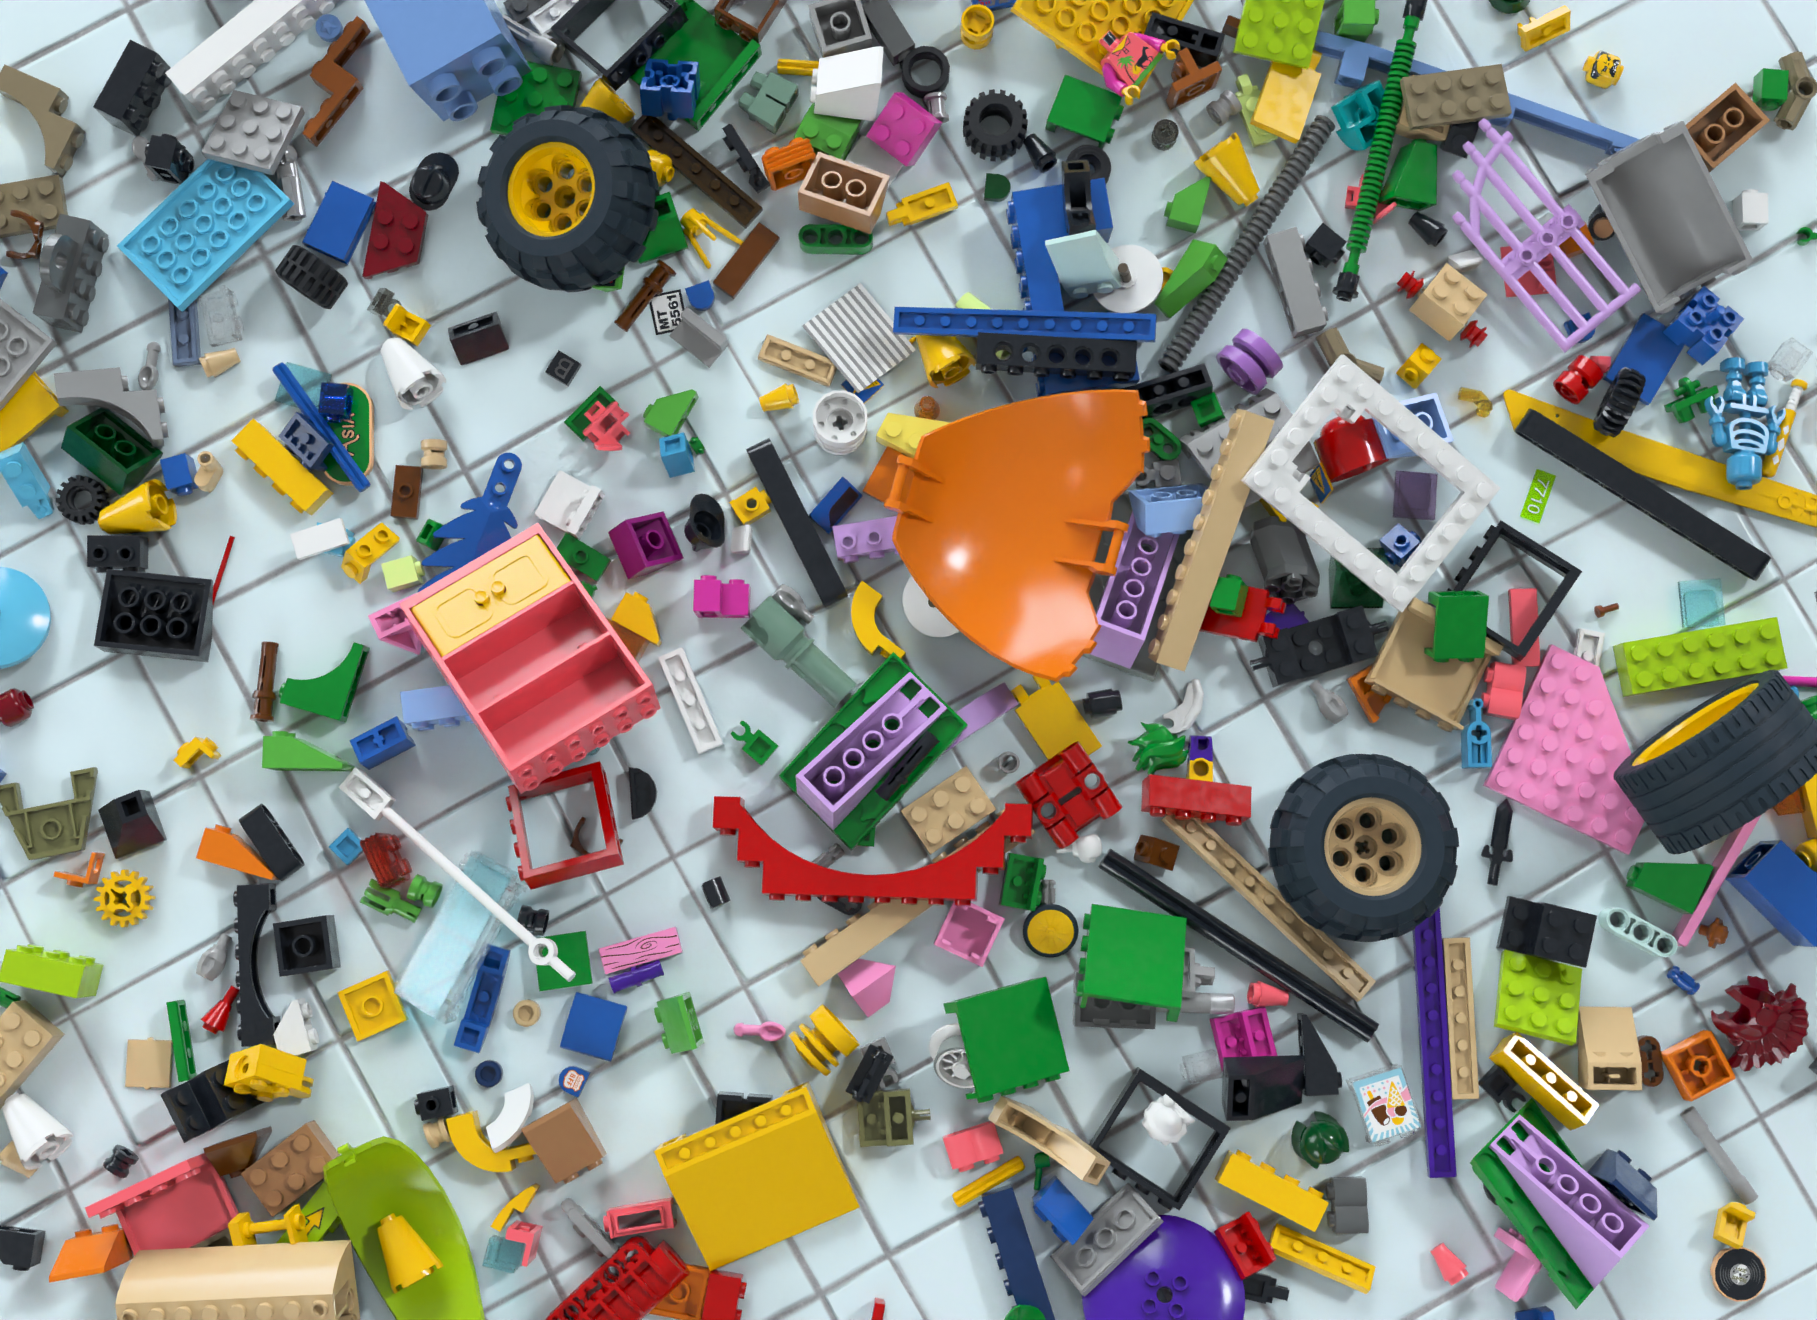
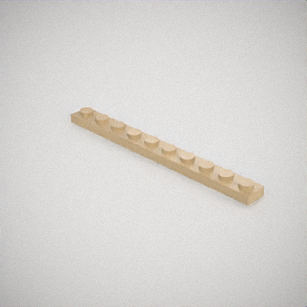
[1161,814,1376,1002]

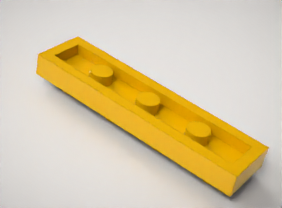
[1269,1223,1376,1294]

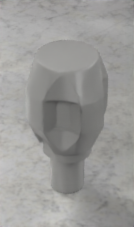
[772,584,815,624]
[1309,680,1348,724]
[196,933,232,981]

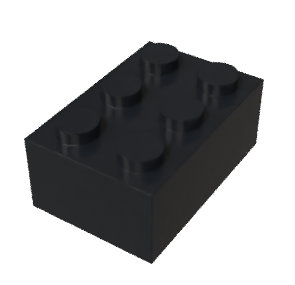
[93,40,172,136]

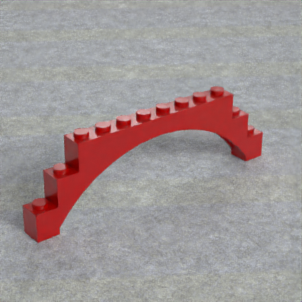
[713,796,1033,906]

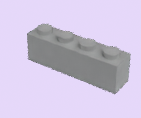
[1263,227,1328,338]

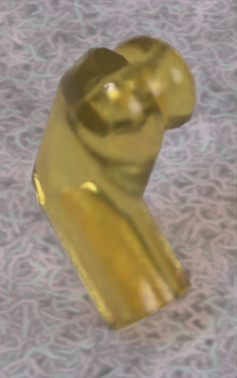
[1458,387,1493,418]

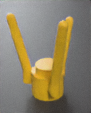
[680,208,743,269]

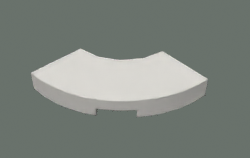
[486,1083,534,1153]

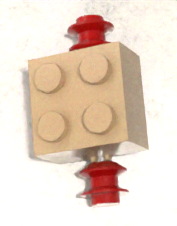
[1397,263,1488,348]

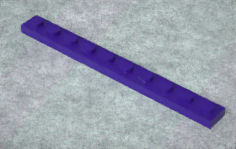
[1412,908,1457,1178]

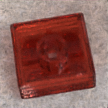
[360,833,412,888]

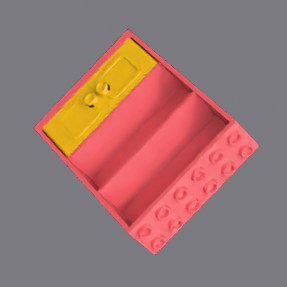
[399,523,661,794]

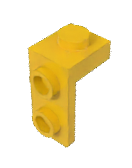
[341,523,400,584]

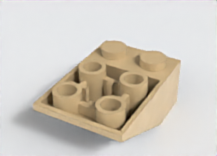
[1578,1006,1642,1090]

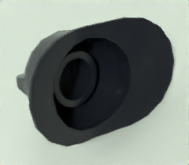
[409,152,459,211]
[684,493,725,552]

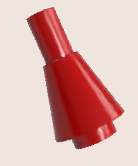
[200,985,240,1034]

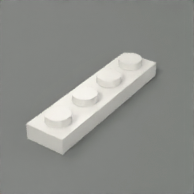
[658,647,723,754]

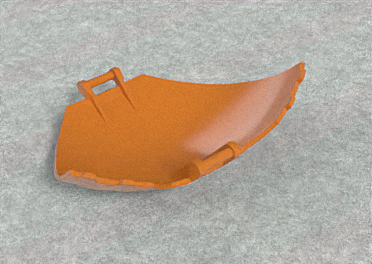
[884,389,1150,682]

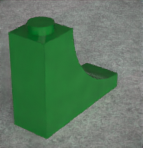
[279,642,370,722]

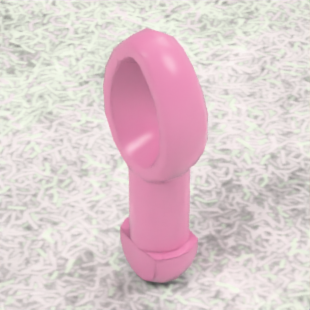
[734,1021,786,1042]

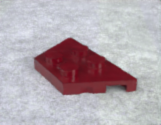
[362,181,428,279]

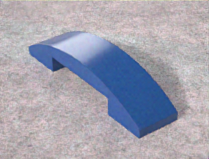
[454,943,511,1053]

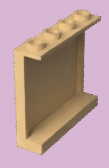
[1364,597,1503,732]

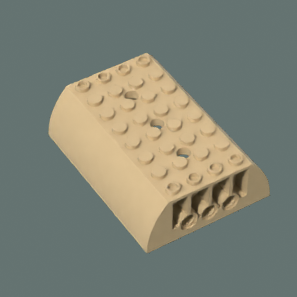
[115,1240,361,1320]

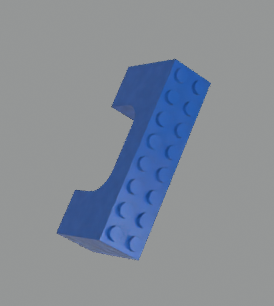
[1006,178,1140,397]
[1725,840,1817,947]

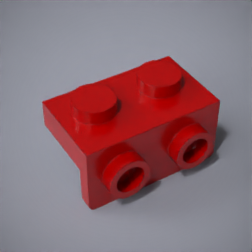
[1214,1211,1276,1281]

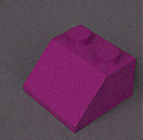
[608,511,684,579]

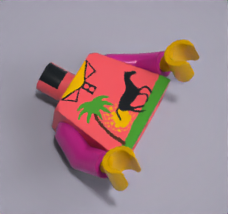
[1099,30,1180,105]

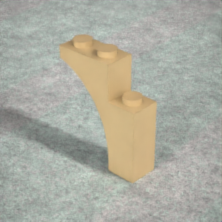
[988,1096,1111,1185]

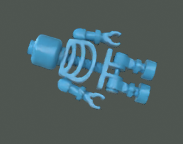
[1704,357,1786,490]

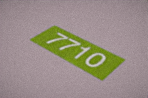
[1520,469,1556,523]

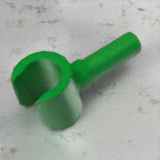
[1796,227,1817,246]
[1034,1152,1050,1190]

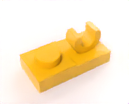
[1517,5,1571,52]

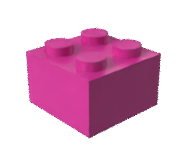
[866,92,942,167]

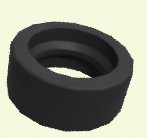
[902,46,950,98]

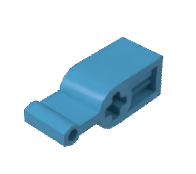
[1461,699,1492,768]

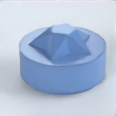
[316,14,343,42]

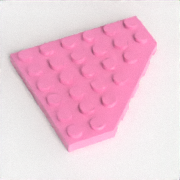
[1483,644,1644,855]

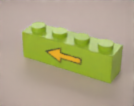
[276,1181,341,1244]

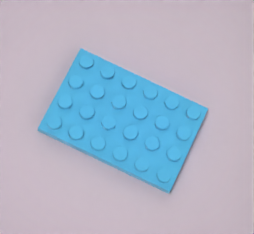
[117,159,294,312]

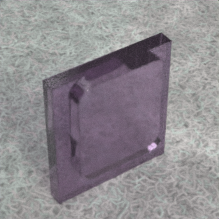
[1393,471,1438,521]

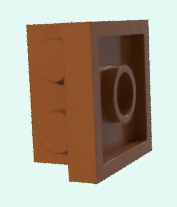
[1166,48,1222,110]

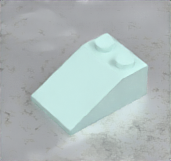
[1045,230,1121,299]

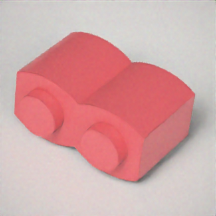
[1480,661,1526,720]
[943,1121,1004,1172]

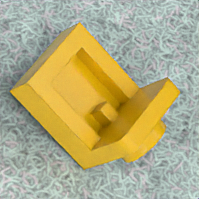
[383,304,432,347]
[1396,343,1441,389]
[173,737,222,769]
[1713,1202,1756,1249]

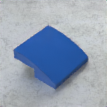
[560,992,627,1062]

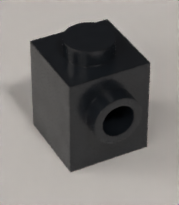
[1304,223,1347,268]
[414,1085,458,1121]

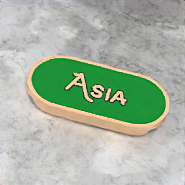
[320,383,374,486]

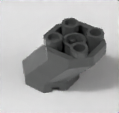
[1250,516,1320,605]

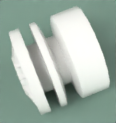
[813,390,867,455]

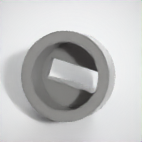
[998,751,1020,773]

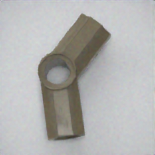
[1774,51,1817,131]
[1315,327,1385,385]

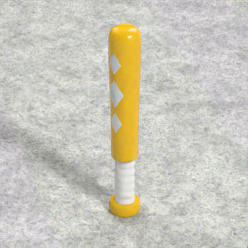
[1762,379,1808,478]

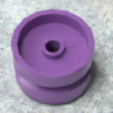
[1216,329,1283,395]

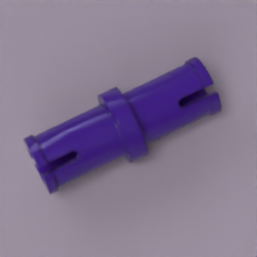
[608,959,664,993]

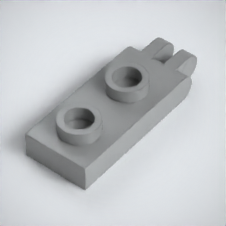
[561,1198,619,1259]

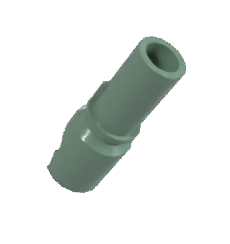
[741,596,856,708]

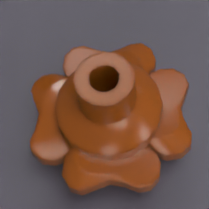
[1699,918,1729,949]

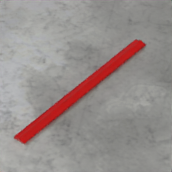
[213,536,235,604]

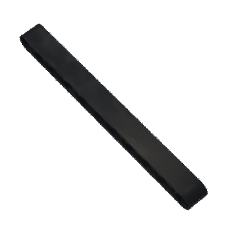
[1514,409,1772,581]

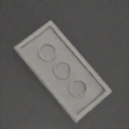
[1050,1183,1164,1297]

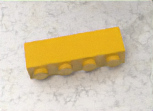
[231,418,334,515]
[1489,1032,1599,1131]
[1215,1149,1329,1232]

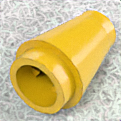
[759,383,799,412]

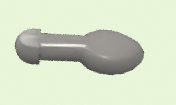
[132,136,159,181]
[138,342,161,390]

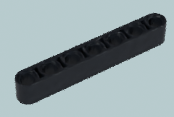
[746,438,848,608]

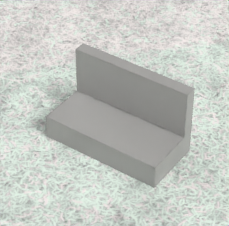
[669,307,729,368]

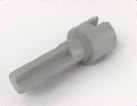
[502,15,565,66]

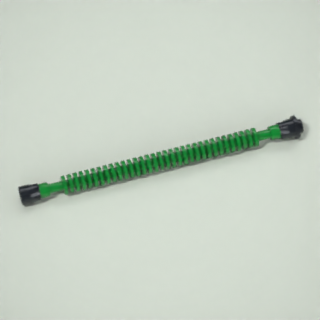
[1332,0,1428,302]

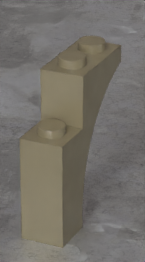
[0,64,85,177]

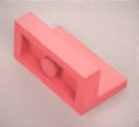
[505,1220,543,1267]

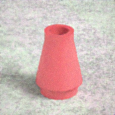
[1247,981,1289,1007]
[1430,1243,1469,1286]

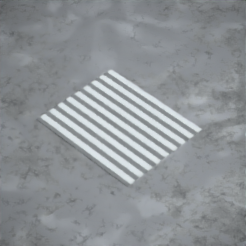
[803,283,916,393]

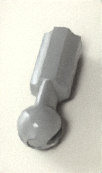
[276,145,306,221]

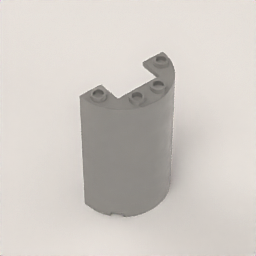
[1585,121,1753,314]

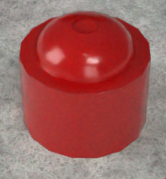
[1313,415,1391,483]

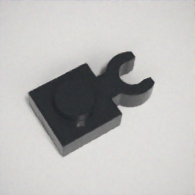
[1478,1064,1526,1113]

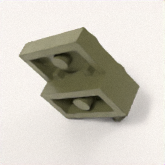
[857,1088,931,1147]

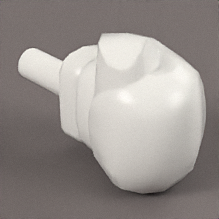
[1056,834,1102,863]

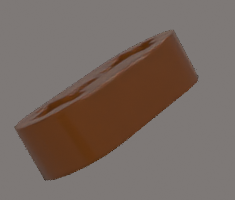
[1637,1035,1664,1087]

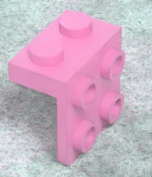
[1494,1227,1542,1302]

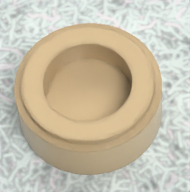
[513,999,541,1027]

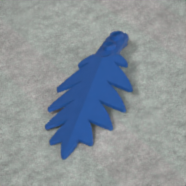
[418,453,522,592]

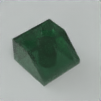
[1329,548,1389,609]

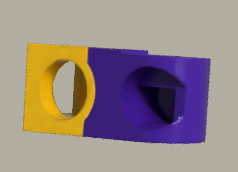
[1186,735,1213,782]

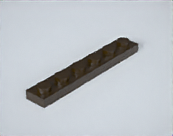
[631,115,763,229]

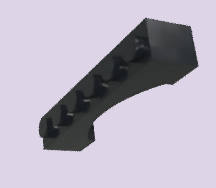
[233,883,280,1047]

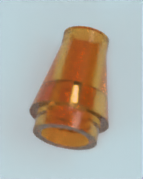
[914,396,940,420]

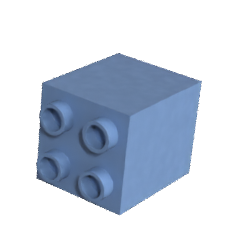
[364,0,532,121]

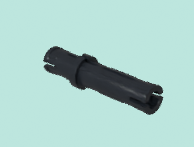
[875,730,940,801]

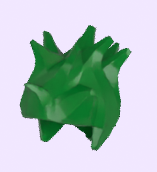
[1128,722,1189,775]

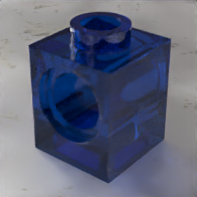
[318,382,354,424]

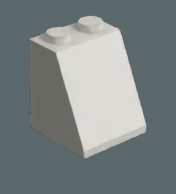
[810,46,884,121]

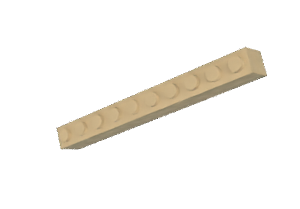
[1148,409,1275,672]
[800,809,1035,987]

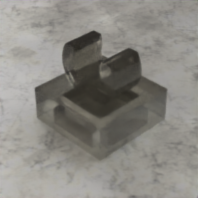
[367,288,402,317]

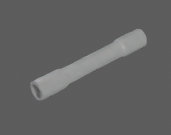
[1680,1106,1758,1205]

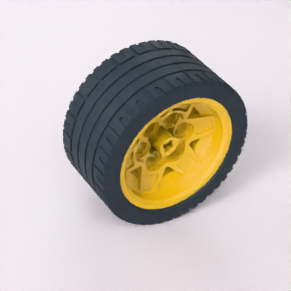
[1614,670,1817,854]

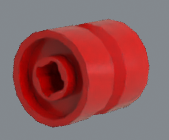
[1553,355,1604,404]

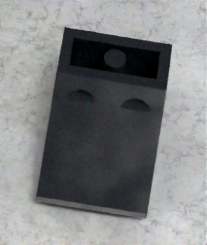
[1222,1055,1305,1121]

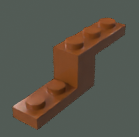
[302,16,371,147]

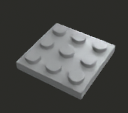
[202,90,305,175]

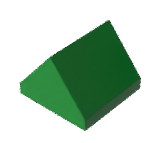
[416,519,445,552]

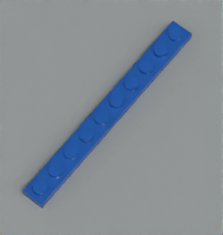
[893,307,1157,342]

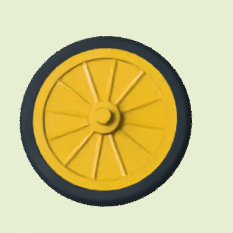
[1023,904,1079,958]

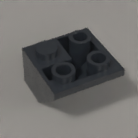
[98,790,167,859]

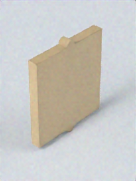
[125,1037,173,1090]

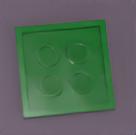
[490,61,582,136]

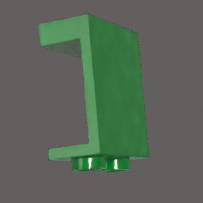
[1045,75,1124,150]
[1424,591,1489,663]

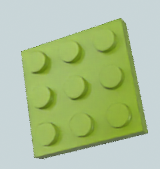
[1233,0,1324,69]
[1494,950,1582,1046]

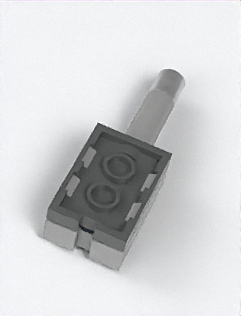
[1072,971,1235,1029]

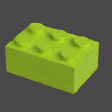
[0,944,104,998]

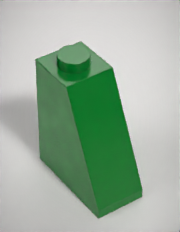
[1379,139,1437,211]
[1626,862,1714,914]

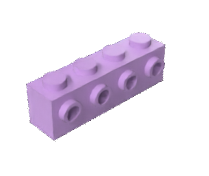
[832,516,899,564]

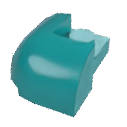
[1331,80,1385,151]

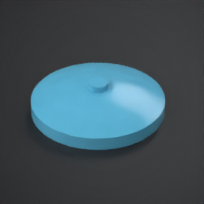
[0,567,51,669]

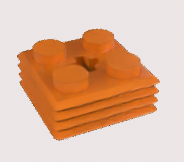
[762,137,816,191]
[1661,1030,1736,1102]

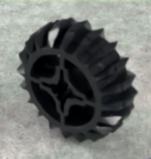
[1593,367,1646,438]

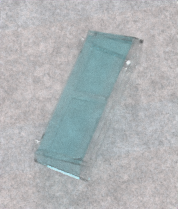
[394,850,528,1024]

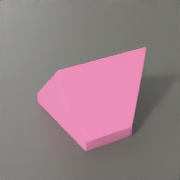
[368,593,422,655]
[838,959,896,1017]

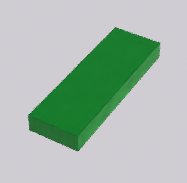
[166,999,197,1082]

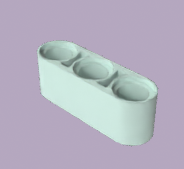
[1598,907,1678,957]

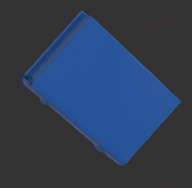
[302,181,376,265]

